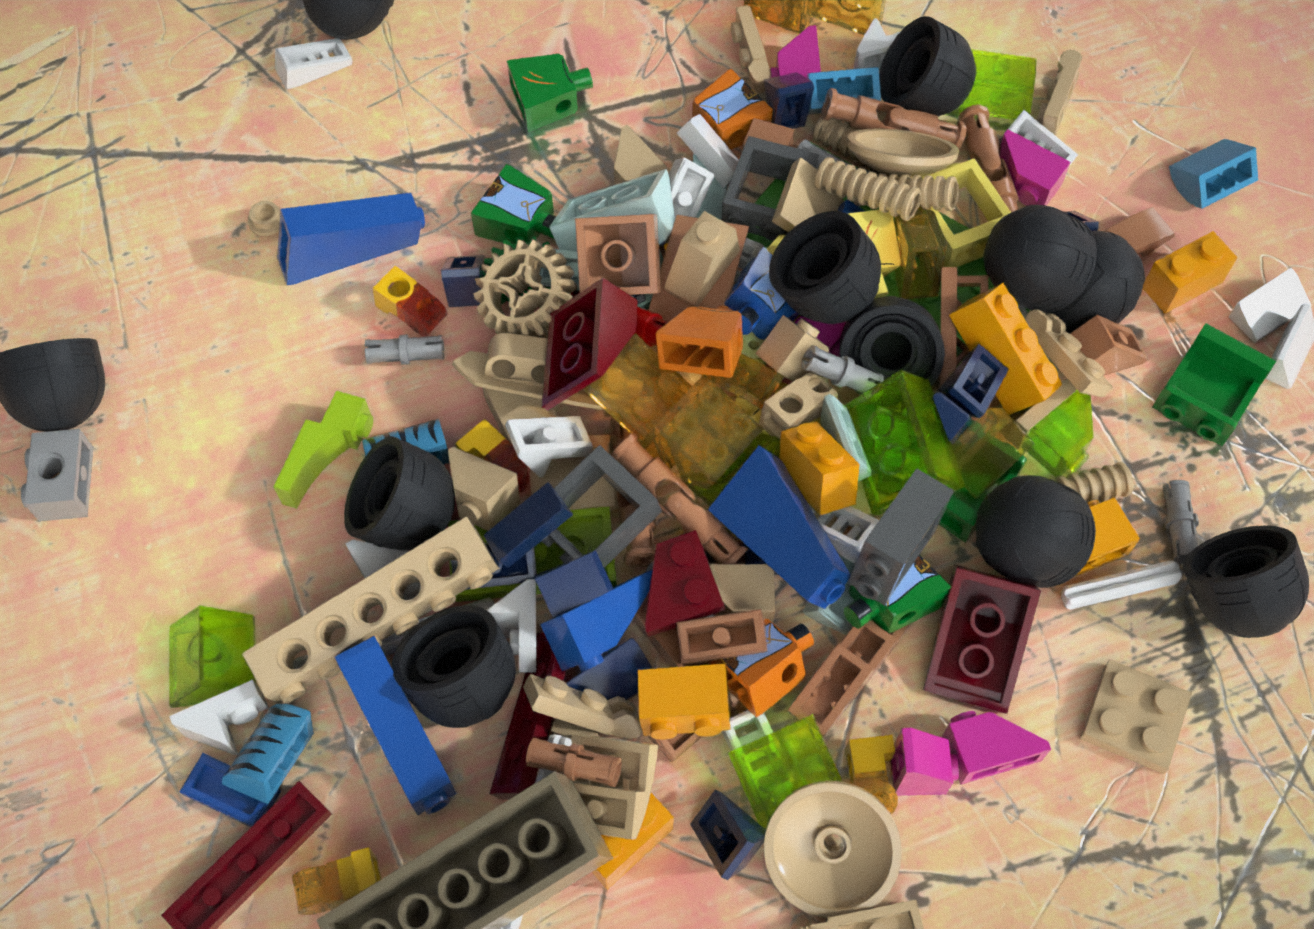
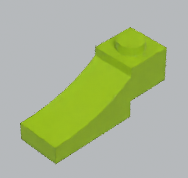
[273,391,373,509]

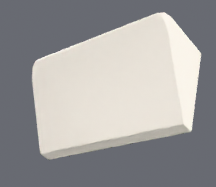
[677,114,739,188]
[669,157,715,236]
[1229,268,1311,343]
[1265,302,1314,389]

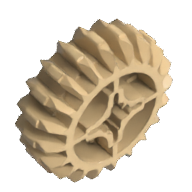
[473,239,577,339]

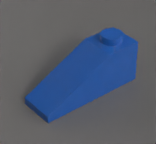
[540,569,653,672]

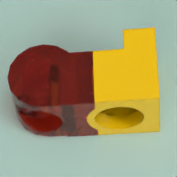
[373,266,448,337]
[455,418,529,493]

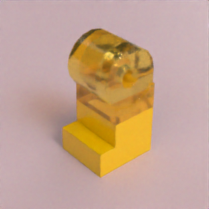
[844,735,898,815]
[292,847,381,915]

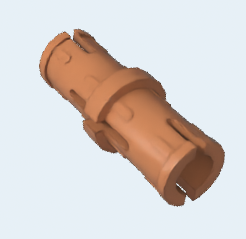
[526,738,622,787]

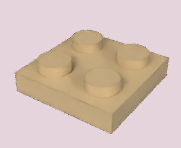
[1080,659,1192,774]

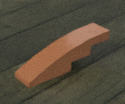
[787,620,913,738]

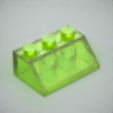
[844,370,965,515]

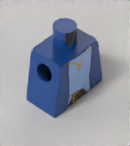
[724,247,799,340]

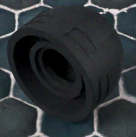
[303,0,394,39]
[879,16,976,117]
[984,205,1097,313]
[769,211,881,324]
[1045,231,1145,333]
[840,296,945,402]
[0,338,105,432]
[344,436,455,551]
[976,475,1096,588]
[1183,525,1309,638]
[392,605,516,728]

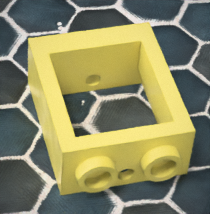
[912,159,1011,267]

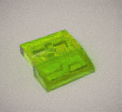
[959,49,1037,120]
[728,714,843,829]

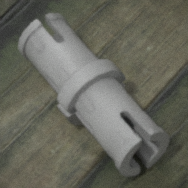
[365,334,444,365]
[802,345,884,398]
[1162,480,1199,564]

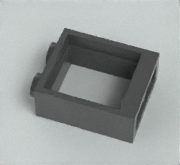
[721,136,819,241]
[542,445,662,568]
[848,469,954,606]

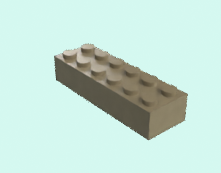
[317,771,614,929]

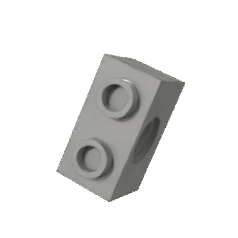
[21,429,94,521]

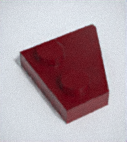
[645,530,725,637]

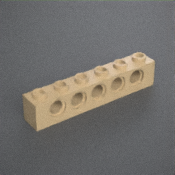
[242,516,500,704]

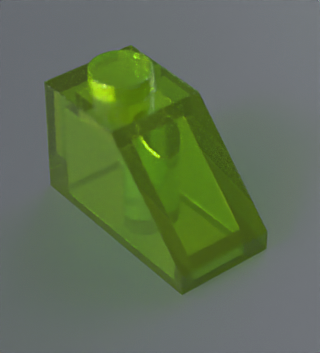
[1022,390,1094,478]

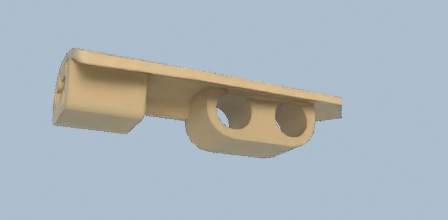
[452,333,643,416]

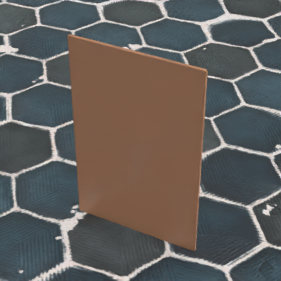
[649,215,749,321]

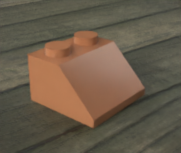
[575,214,661,295]

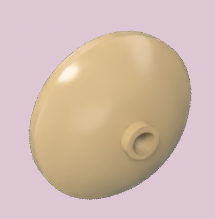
[847,129,959,177]
[764,781,902,918]

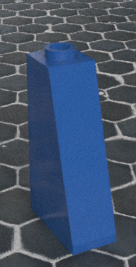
[277,193,425,285]
[708,445,851,609]
[335,636,457,815]

